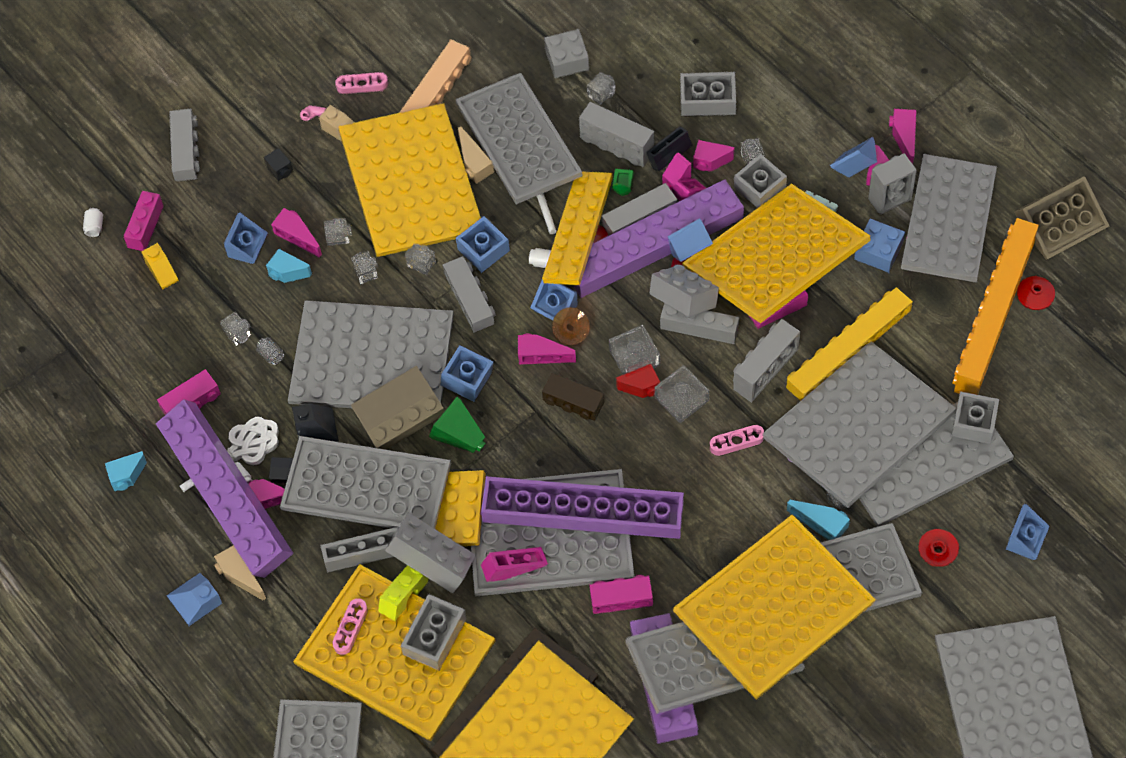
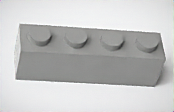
[170,109,200,181]
[602,183,677,236]
[443,256,496,333]
[660,303,739,344]
[321,527,398,572]

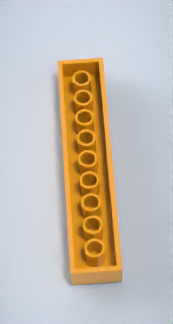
[952,218,1039,395]

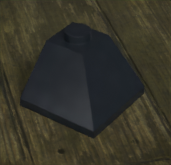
[292,403,339,442]

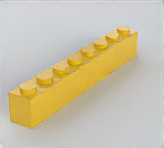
[786,287,913,401]

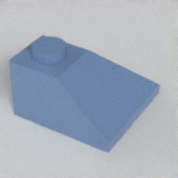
[167,573,222,626]

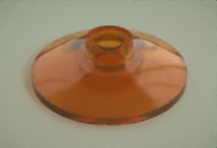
[552,307,590,345]

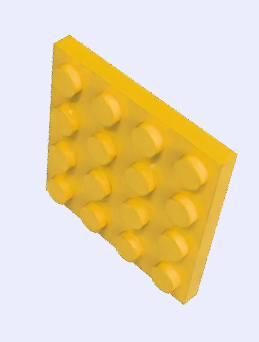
[435,470,486,546]

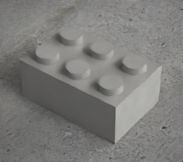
[680,72,736,116]
[868,153,916,215]
[650,265,719,317]
[401,594,466,670]

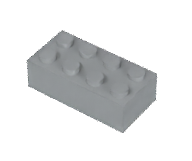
[579,102,654,167]
[733,319,800,403]
[385,512,475,593]

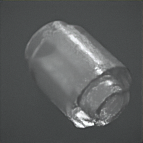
[256,337,284,365]

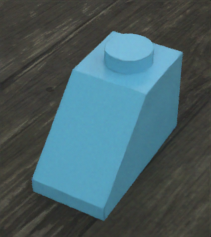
[266,249,312,283]
[105,451,147,491]

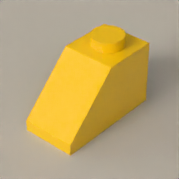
[141,243,179,290]

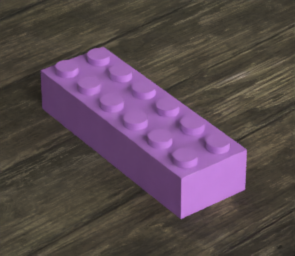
[630,613,698,744]

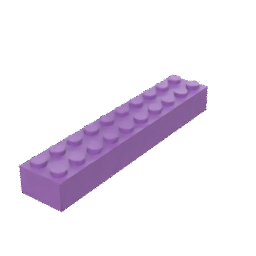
[573,180,744,298]
[156,399,293,578]
[481,477,684,539]

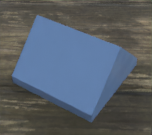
[830,137,877,177]
[224,213,268,264]
[668,218,713,262]
[530,279,578,326]
[1006,504,1049,560]

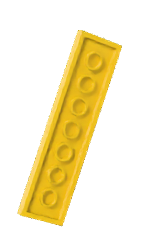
[542,172,613,285]

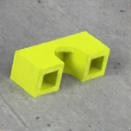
[378,565,429,621]

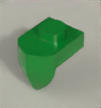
[612,169,634,196]

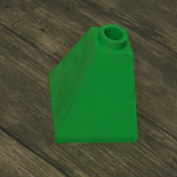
[429,397,486,453]

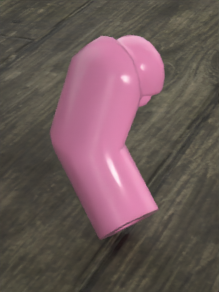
[300,106,326,121]

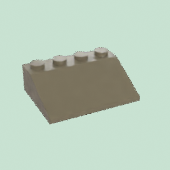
[1014,176,1109,260]
[351,366,445,450]

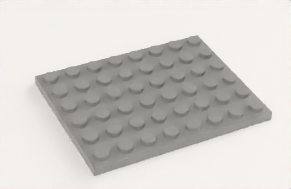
[288,301,454,408]
[763,342,957,508]
[471,469,634,596]
[935,616,1093,758]

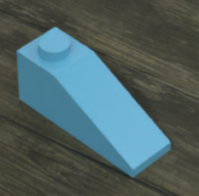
[787,500,850,540]

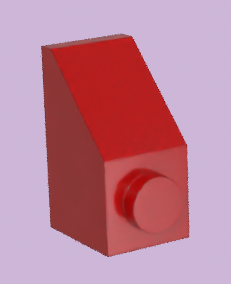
[616,364,661,398]

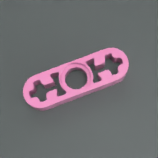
[336,72,388,94]
[710,425,764,456]
[333,599,368,655]

